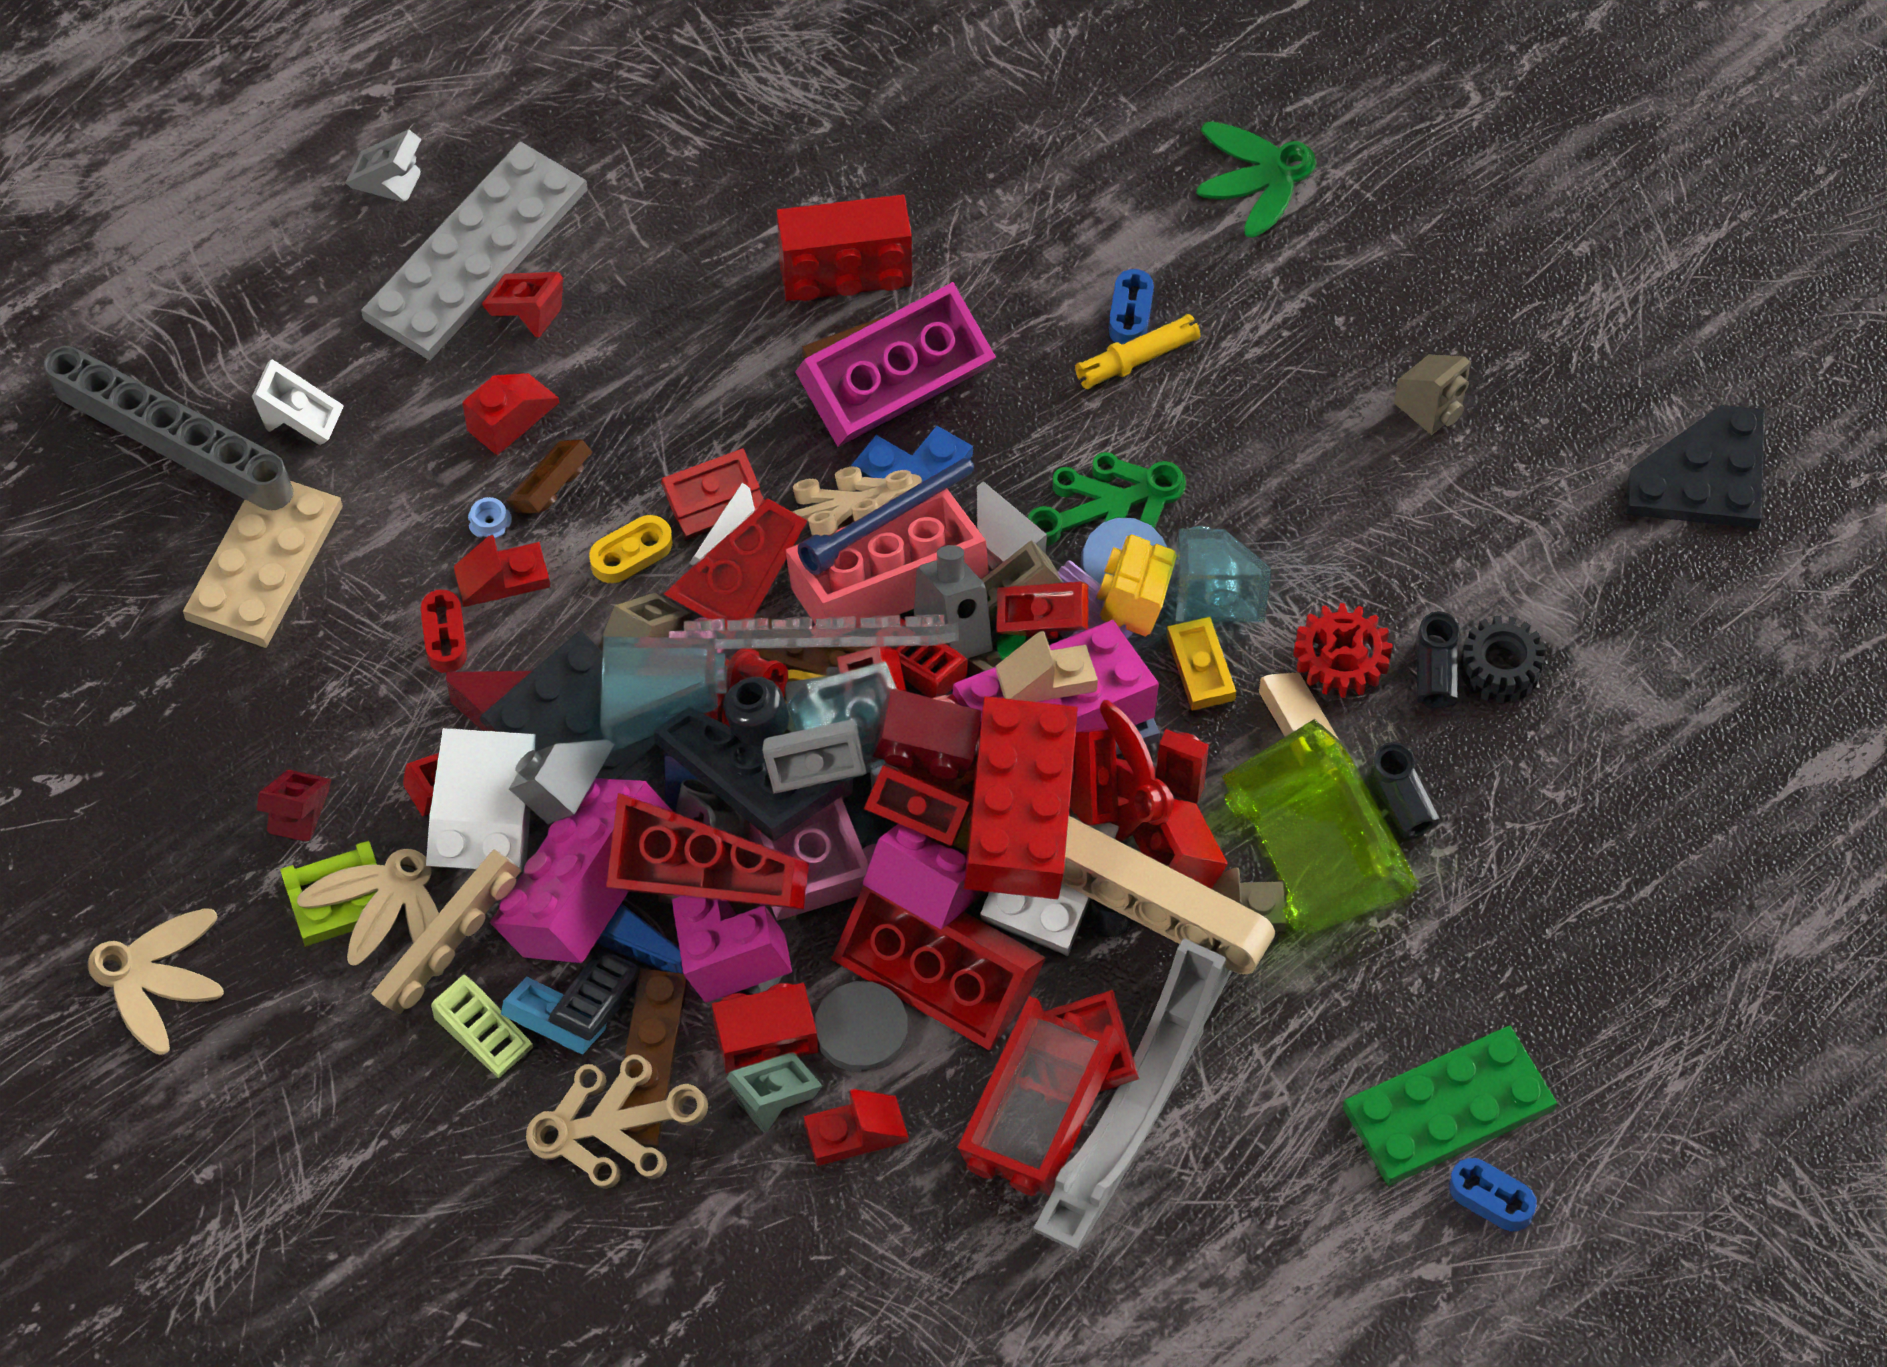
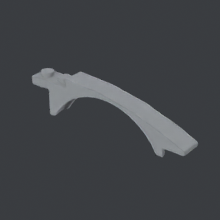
[1033,938,1232,1252]

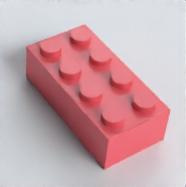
[785,489,989,642]

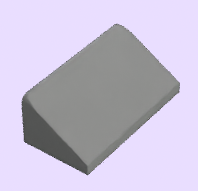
[762,719,866,794]

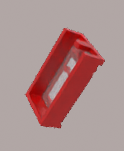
[957,996,1123,1196]

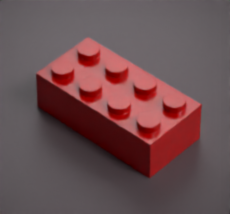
[964,696,1078,900]

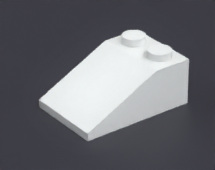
[426,728,536,872]
[980,808,1119,956]

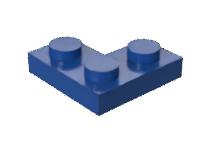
[851,426,973,482]

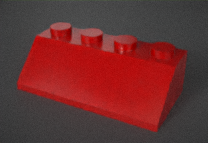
[831,885,1046,1050]

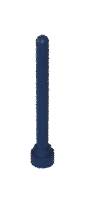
[798,458,974,575]

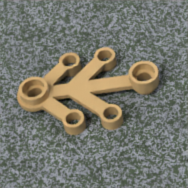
[792,467,922,536]
[526,1054,708,1189]

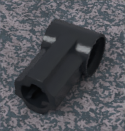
[1414,611,1460,709]
[1368,742,1440,839]

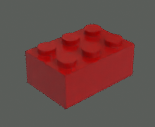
[777,194,912,301]

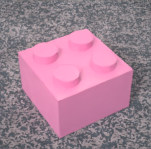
[747,797,869,921]

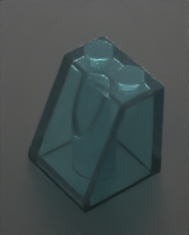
[601,637,727,750]

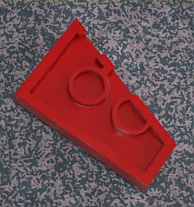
[663,498,807,638]

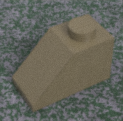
[598,593,691,674]

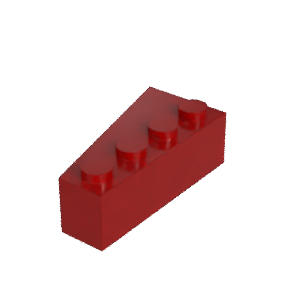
[606,793,809,910]

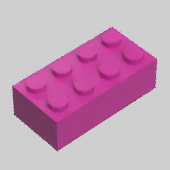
[795,282,996,447]
[953,620,1159,735]
[490,778,673,963]

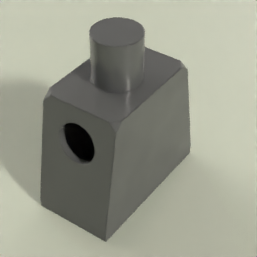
[914,545,992,658]

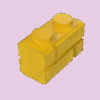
[1096,534,1177,637]

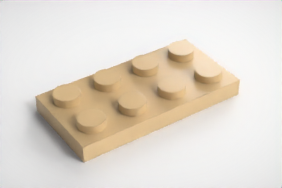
[183,481,342,648]

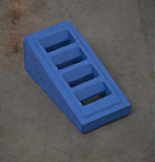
[596,903,683,974]

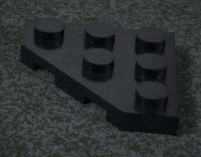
[1626,405,1765,528]

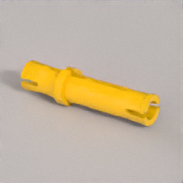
[1075,314,1200,389]

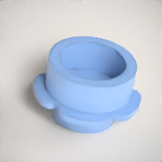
[468,497,512,539]

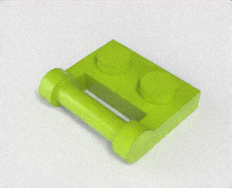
[280,840,377,947]

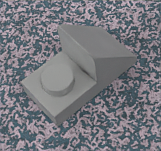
[345,129,421,202]

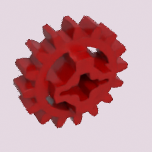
[1293,603,1393,698]

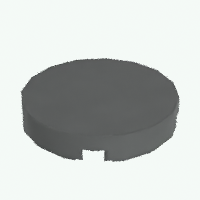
[815,981,908,1072]

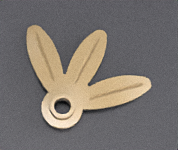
[297,849,444,976]
[88,909,224,1055]

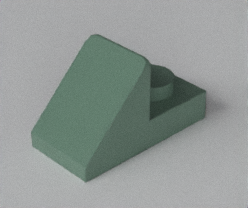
[727,1052,822,1133]

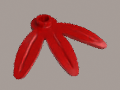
[1073,700,1174,842]

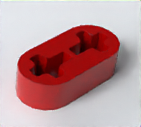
[421,589,467,673]

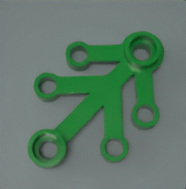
[1027,452,1186,546]

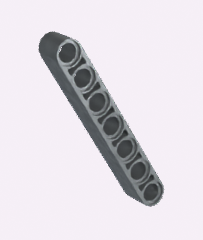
[44,346,294,510]

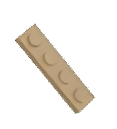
[371,849,522,1014]

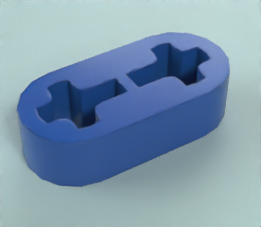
[1109,269,1154,345]
[1449,1158,1537,1231]

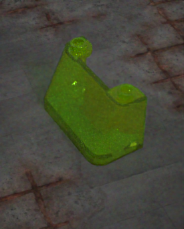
[1222,719,1420,935]

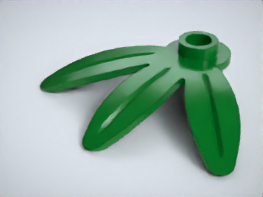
[1196,122,1316,238]

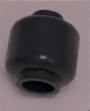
[724,677,789,746]

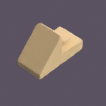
[996,631,1098,702]

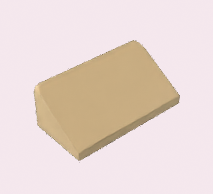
[1259,672,1341,764]

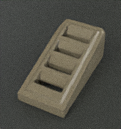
[981,540,1063,621]

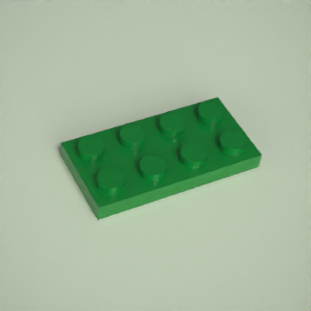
[1343,1025,1557,1187]

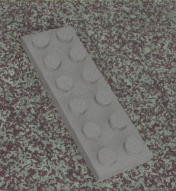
[361,141,587,360]

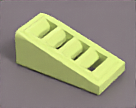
[431,975,533,1078]

